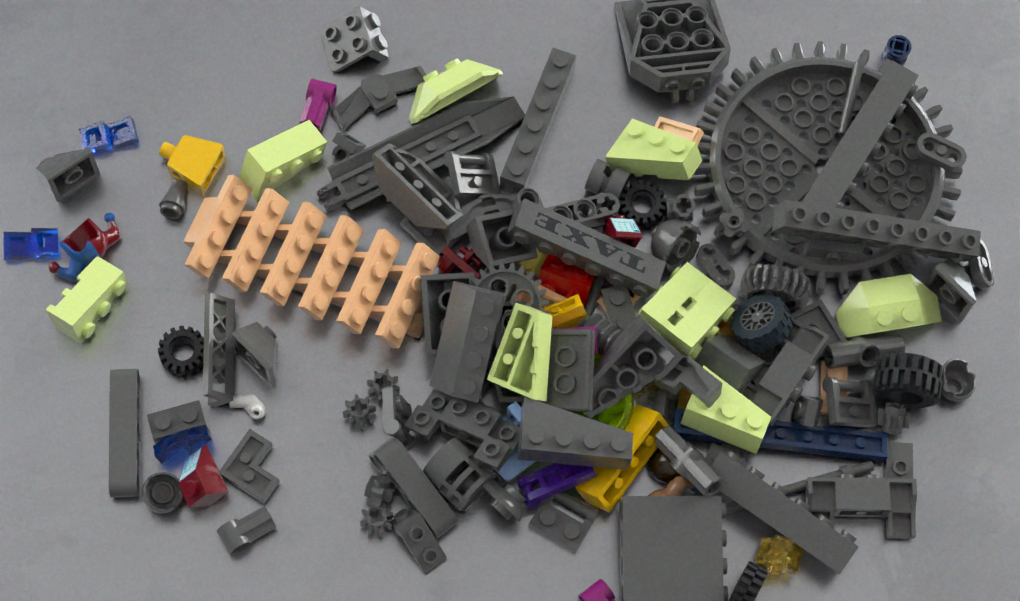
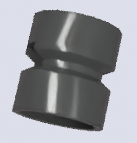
[584,159,631,200]

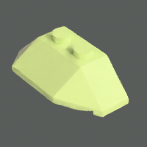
[409,58,503,124]
[835,274,941,338]

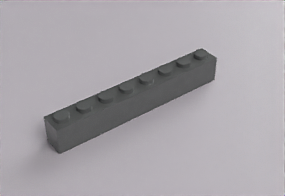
[802,60,919,240]

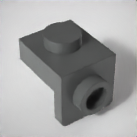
[792,395,823,427]

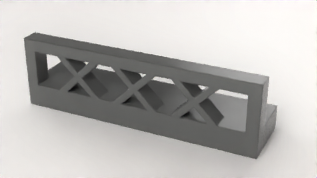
[203,292,235,407]

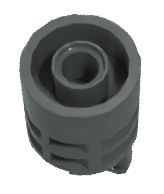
[423,437,526,522]

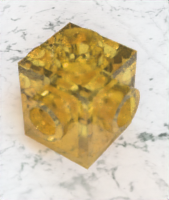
[755,535,804,577]

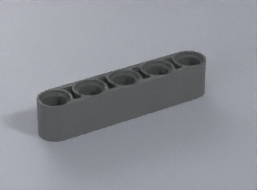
[109,369,140,498]

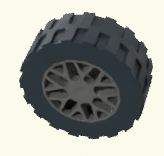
[730,293,793,352]

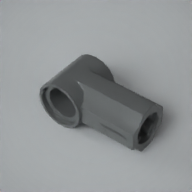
[664,194,695,222]
[217,506,276,556]

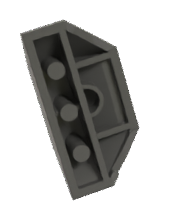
[372,143,463,229]

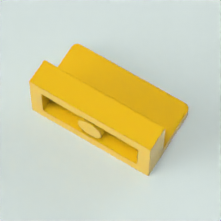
[542,294,588,328]

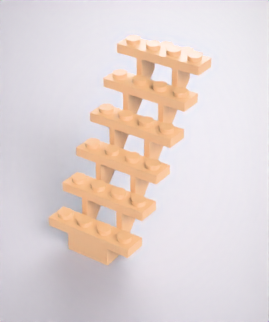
[183,175,440,348]

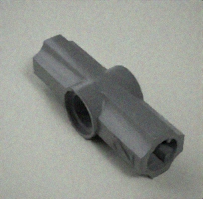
[823,334,905,369]
[654,426,723,498]

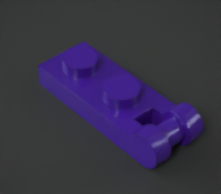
[517,463,597,508]

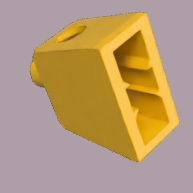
[159,135,226,196]

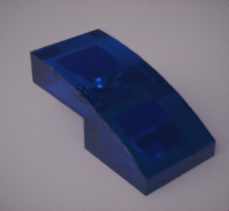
[79,116,139,153]
[3,228,58,260]
[153,426,212,464]

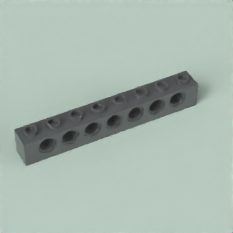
[772,200,981,262]

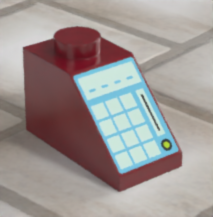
[603,215,642,248]
[178,445,228,508]

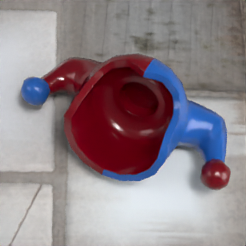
[48,213,121,282]

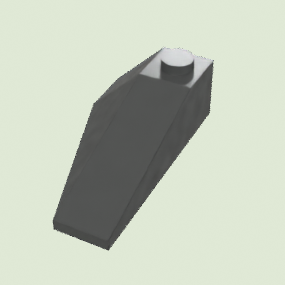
[583,314,683,418]

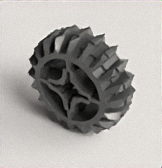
[740,263,812,312]

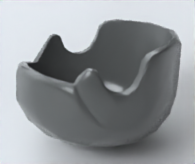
[941,358,976,402]
[142,471,183,513]

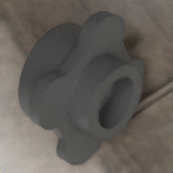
[719,208,749,237]

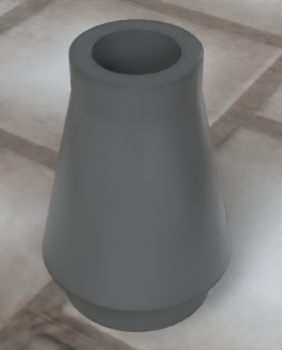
[159,179,188,219]

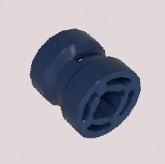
[882,35,912,66]

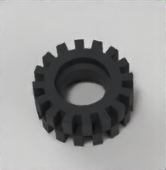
[619,180,666,231]
[158,326,204,378]
[728,560,769,601]

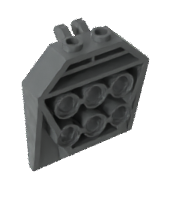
[614,0,731,103]

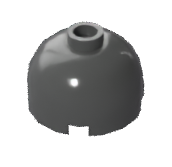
[651,219,701,272]

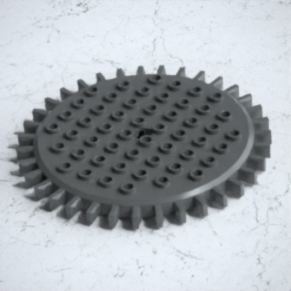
[693,41,963,295]

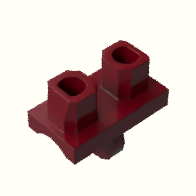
[437,245,483,279]

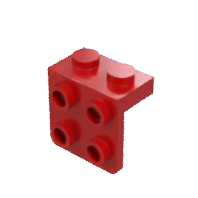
[538,255,595,307]

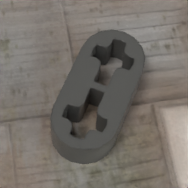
[696,244,735,290]

